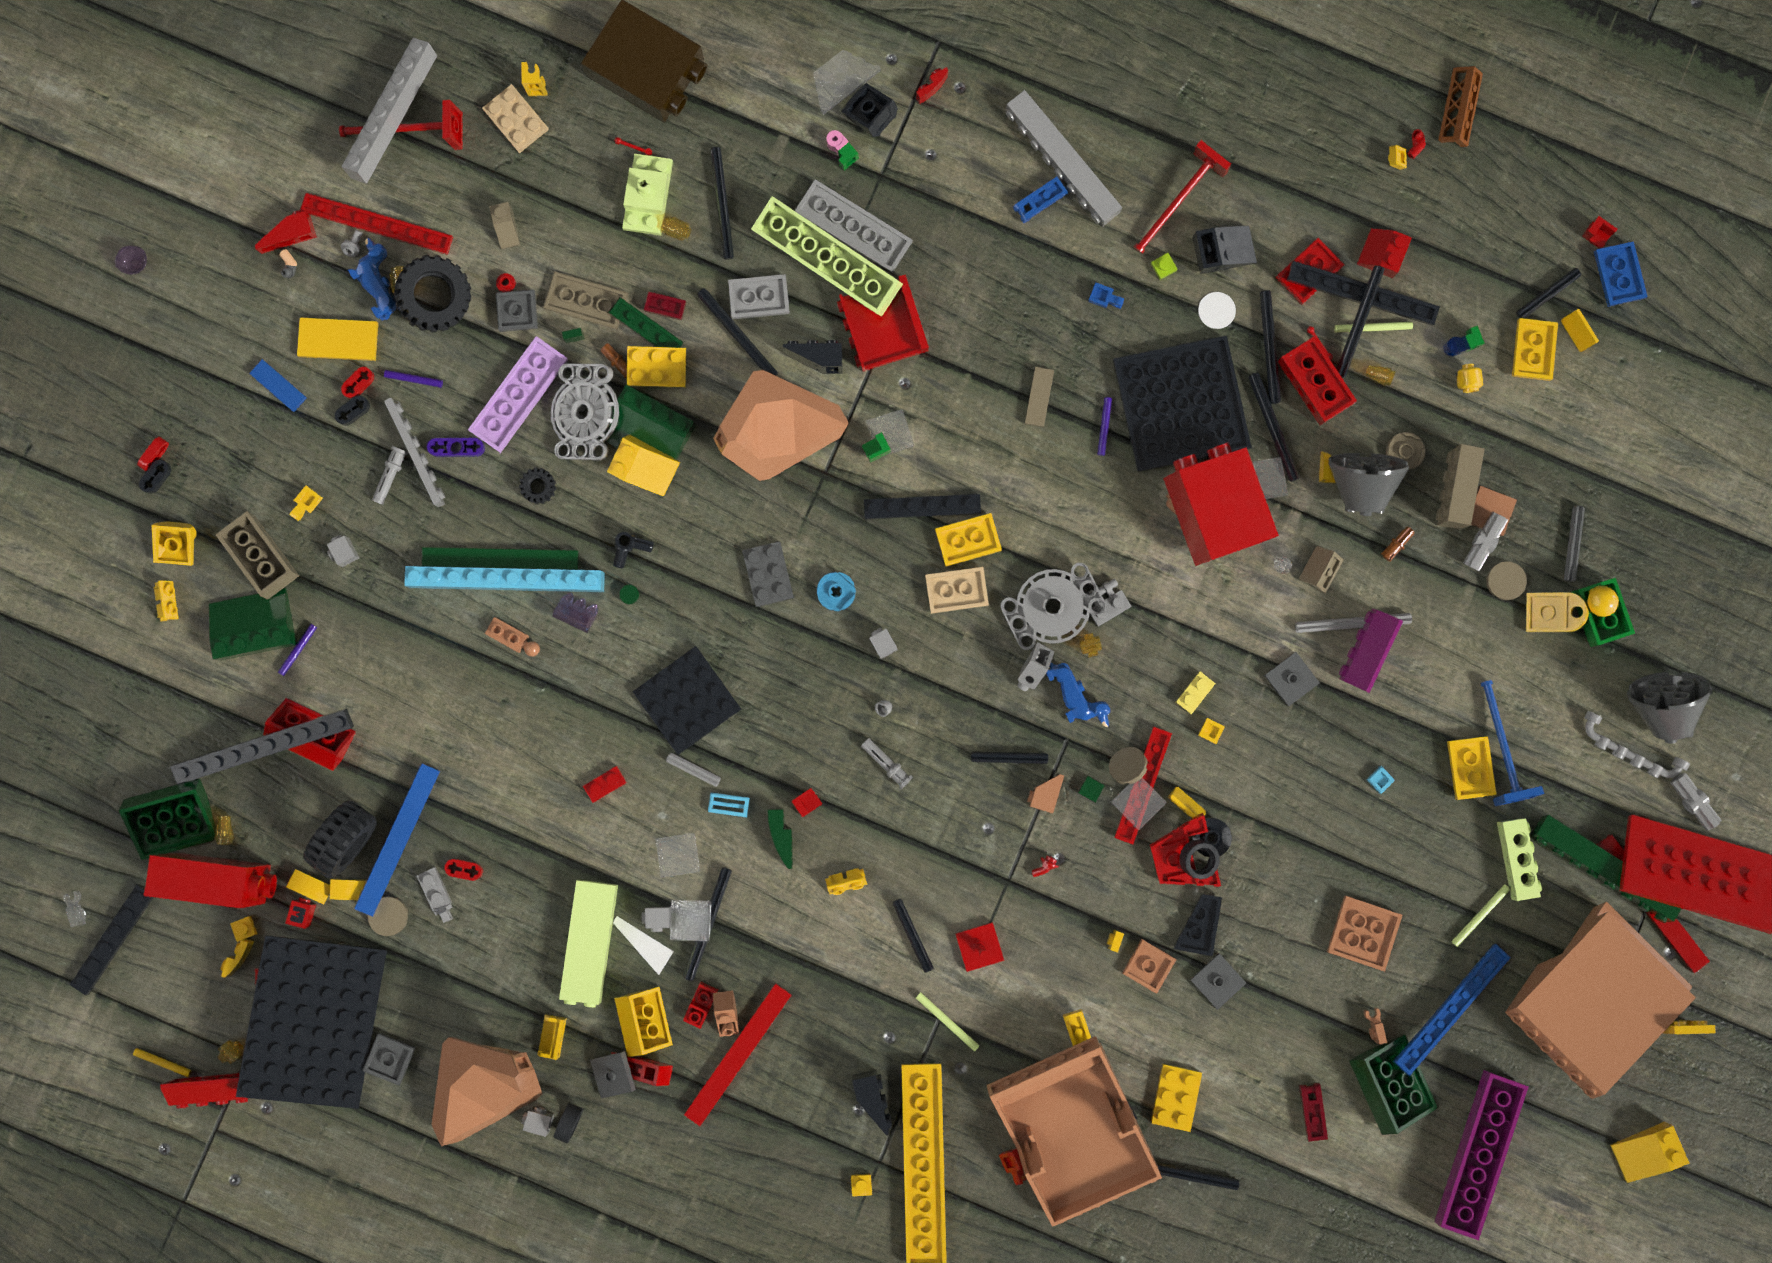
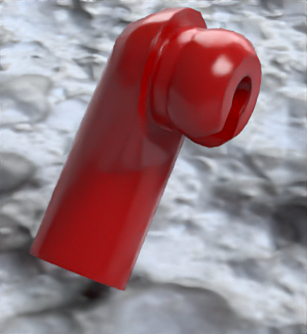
[1407,129,1426,159]

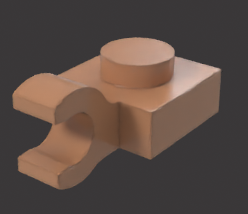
[1364,1008,1387,1044]

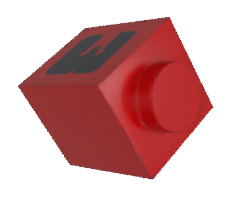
[285,897,316,929]

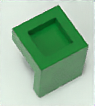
[862,432,891,463]

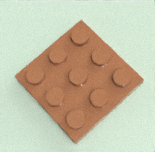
[1327,896,1403,972]

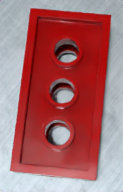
[1277,337,1357,426]

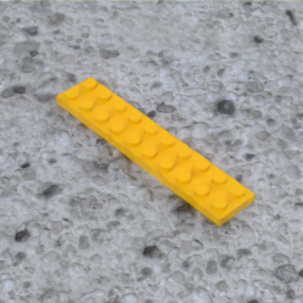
[902,1063,946,1263]

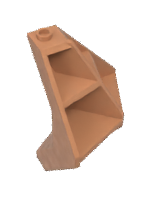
[713,370,849,481]
[432,1037,542,1146]

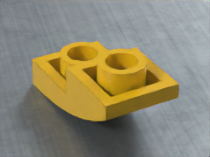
[286,869,330,905]
[330,879,367,900]
[221,939,254,978]

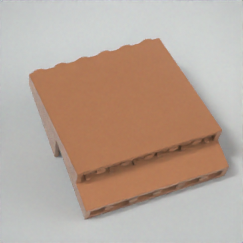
[1505,901,1696,1099]
[986,1036,1162,1227]

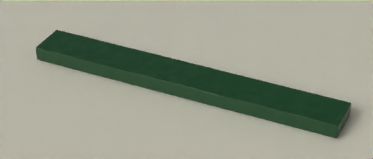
[421,547,579,570]

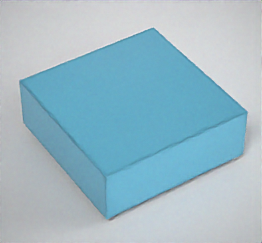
[1366,766,1395,794]

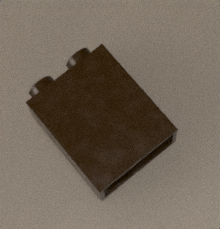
[581,0,708,123]

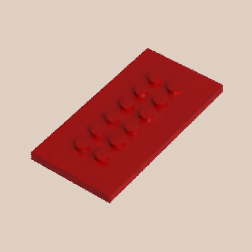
[1619,815,1772,934]

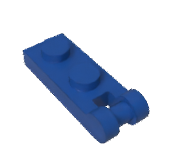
[1012,177,1068,223]

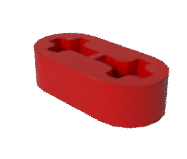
[341,367,374,399]
[137,436,169,471]
[444,859,483,881]

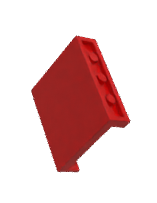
[837,274,929,372]

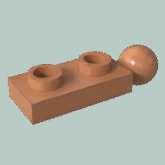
[485,617,540,657]

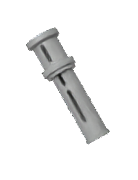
[371,446,408,505]
[861,738,913,789]

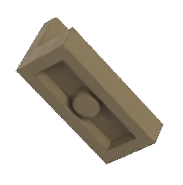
[1299,546,1344,594]

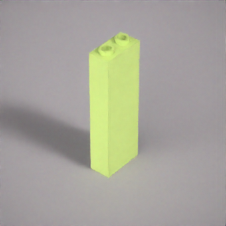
[559,880,618,1007]

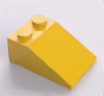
[607,434,680,496]
[1610,1122,1689,1183]

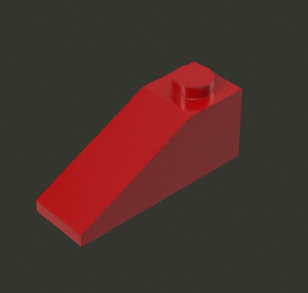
[255,210,317,254]
[611,1052,673,1086]

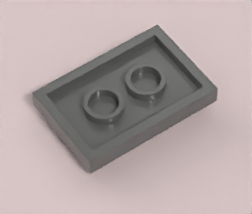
[742,541,794,608]

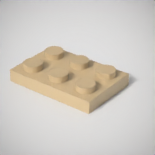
[482,84,549,153]
[925,567,989,614]

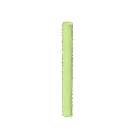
[1334,322,1413,333]
[1451,884,1511,947]
[916,992,980,1051]

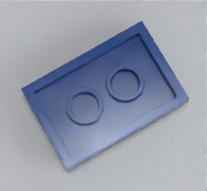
[1594,241,1648,307]

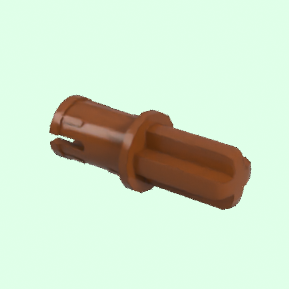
[601,343,627,378]
[1381,526,1414,562]

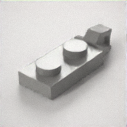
[417,867,453,923]

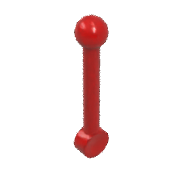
[614,137,652,156]
[1307,326,1333,361]

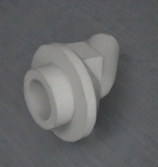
[341,229,363,257]

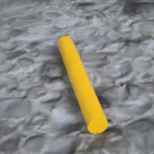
[133,1048,192,1077]

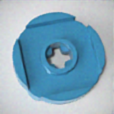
[817,572,856,612]

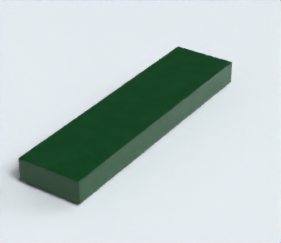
[609,297,684,348]

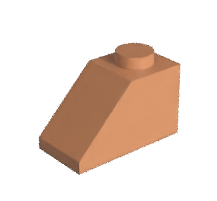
[1027,774,1064,813]

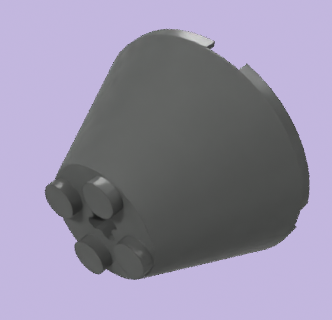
[1328,453,1409,516]
[1627,672,1712,744]

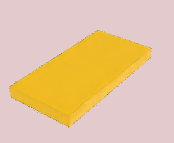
[297,318,378,361]

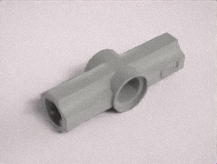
[1463,512,1508,571]
[1670,773,1722,831]

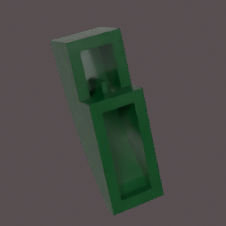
[768,809,793,869]

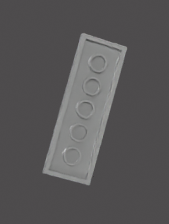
[795,179,913,273]

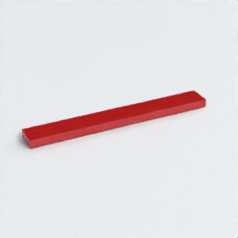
[300,193,453,255]
[1596,834,1710,973]
[684,983,792,1126]

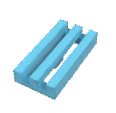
[708,793,750,817]

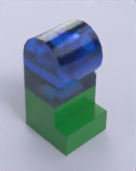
[1443,325,1485,357]

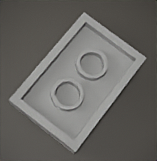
[728,274,790,319]

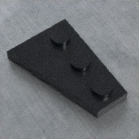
[1173,894,1222,956]

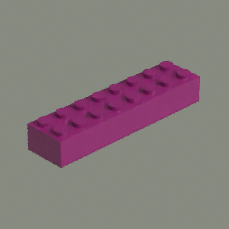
[1434,1070,1529,1241]

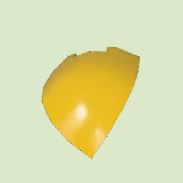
[1319,452,1336,483]

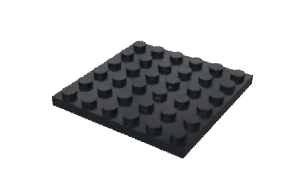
[1113,335,1252,472]

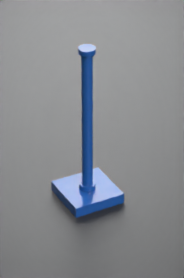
[1480,680,1544,806]

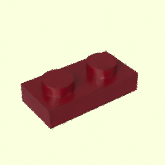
[644,291,687,321]

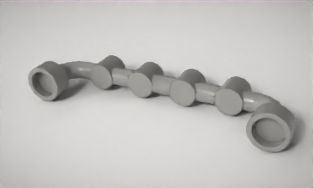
[1584,711,1690,778]

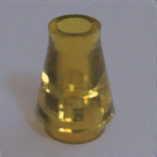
[1365,365,1396,386]
[214,816,235,845]

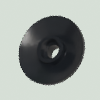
[1192,818,1232,857]

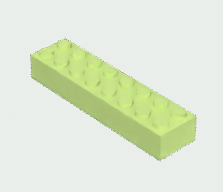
[751,196,903,316]

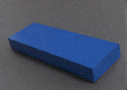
[249,359,307,412]

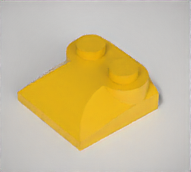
[152,522,196,566]

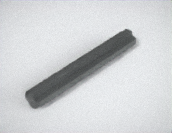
[1564,505,1585,582]

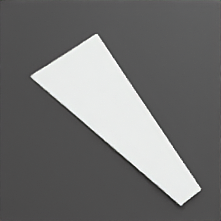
[613,916,674,975]

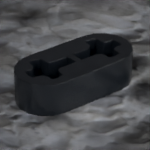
[335,396,370,426]
[139,460,171,494]

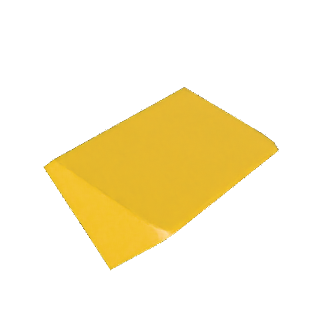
[1561,309,1599,352]
[1168,787,1206,818]

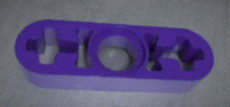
[427,438,485,457]

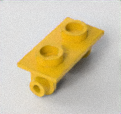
[153,581,178,622]
[825,868,868,895]

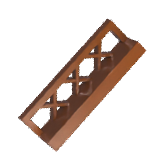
[1438,66,1483,147]

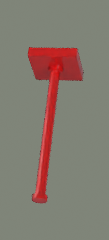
[339,100,463,150]
[1133,140,1231,254]
[955,922,1004,972]

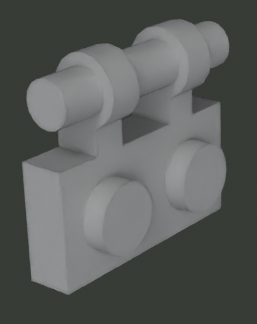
[1087,578,1132,627]

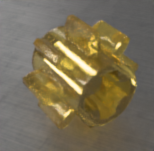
[1079,633,1102,658]
[217,1040,243,1065]

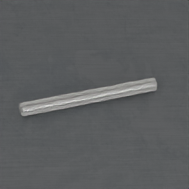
[1295,613,1412,633]

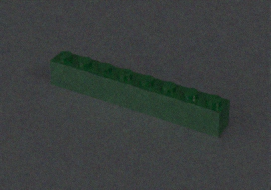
[1530,815,1682,923]

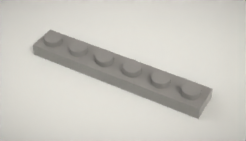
[384,398,445,507]

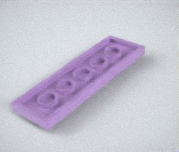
[468,336,569,453]

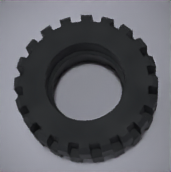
[394,255,471,333]
[303,801,377,878]

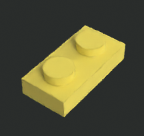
[1175,672,1216,714]

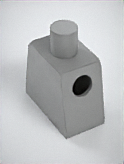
[1017,642,1054,691]

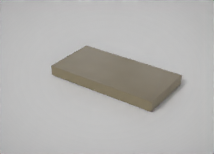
[543,271,629,330]

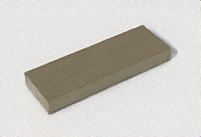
[1025,367,1054,428]

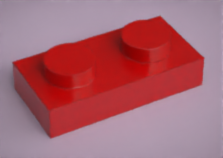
[583,766,627,803]

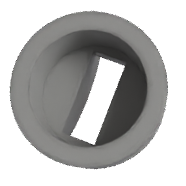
[875,700,892,717]

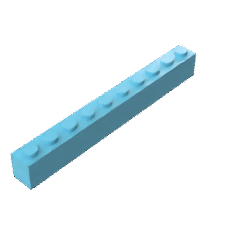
[405,566,605,592]

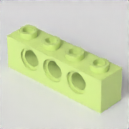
[1497,818,1542,901]

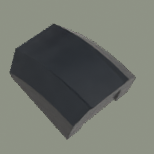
[841,83,898,137]

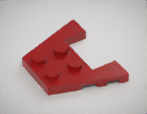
[1150,813,1221,887]

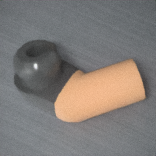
[279,249,297,278]

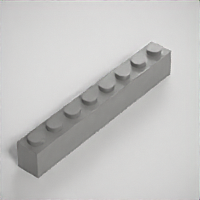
[341,38,437,184]
[1006,90,1122,227]

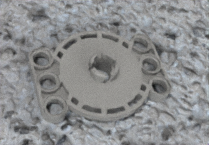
[551,364,619,461]
[1001,563,1106,650]

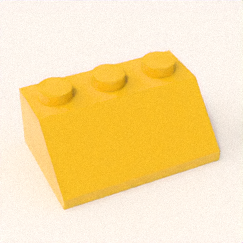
[614,987,673,1057]

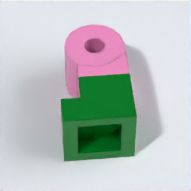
[827,130,859,170]

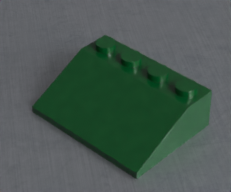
[600,385,696,460]
[209,588,297,661]
[118,778,218,860]
[1349,1035,1438,1135]

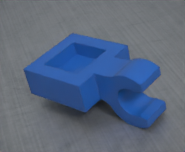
[1088,283,1124,309]

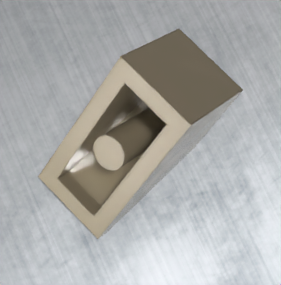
[489,202,520,249]

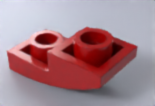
[916,67,948,104]
[683,982,718,1029]

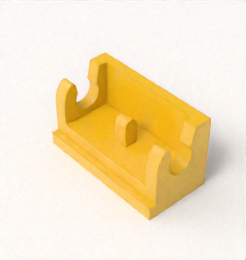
[521,62,547,96]
[538,1014,567,1060]

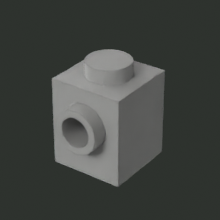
[327,535,360,567]
[869,628,898,660]
[642,907,671,932]
[521,1106,554,1137]

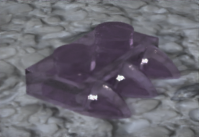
[552,593,598,633]

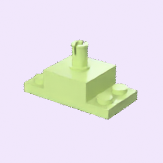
[622,154,673,236]

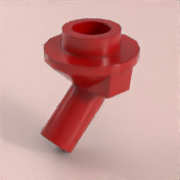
[1032,855,1059,877]

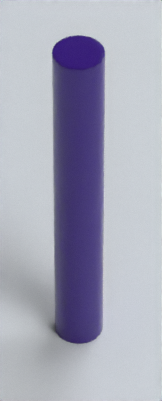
[384,370,443,388]
[1097,397,1112,456]
[278,623,318,676]

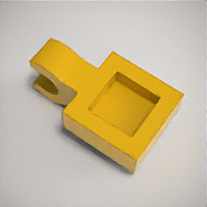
[289,486,323,521]

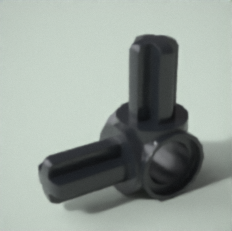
[613,531,654,568]

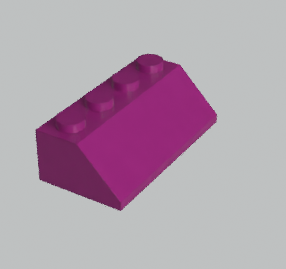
[1339,608,1403,693]

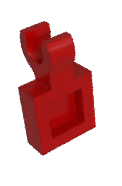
[999,1148,1027,1185]

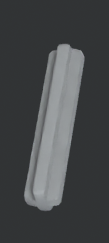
[666,753,721,787]

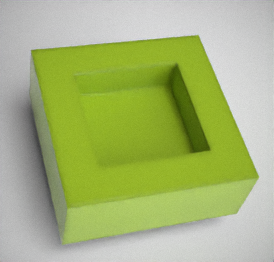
[1151,253,1178,280]

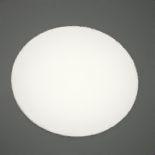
[1198,292,1236,329]

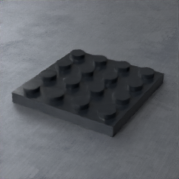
[632,646,742,755]

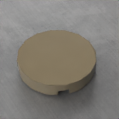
[1385,432,1426,471]
[1486,561,1527,600]
[1109,747,1148,785]
[368,897,408,936]

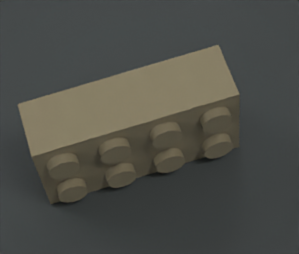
[1436,444,1485,530]
[216,511,299,599]

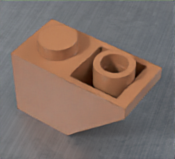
[713,990,739,1037]

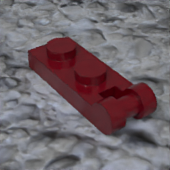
[1299,1083,1328,1142]

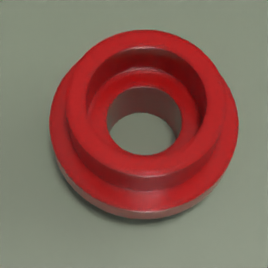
[496,273,516,292]

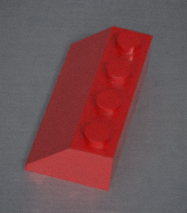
[263,698,356,771]
[160,1073,249,1109]

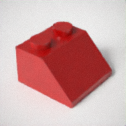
[1357,228,1412,278]

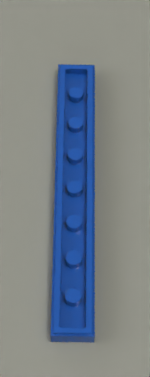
[354,763,440,917]
[1393,944,1511,1076]

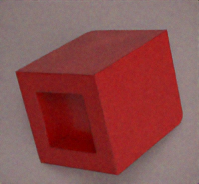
[1582,216,1618,249]
[792,788,822,818]

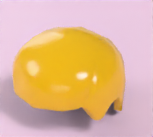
[1587,586,1619,617]

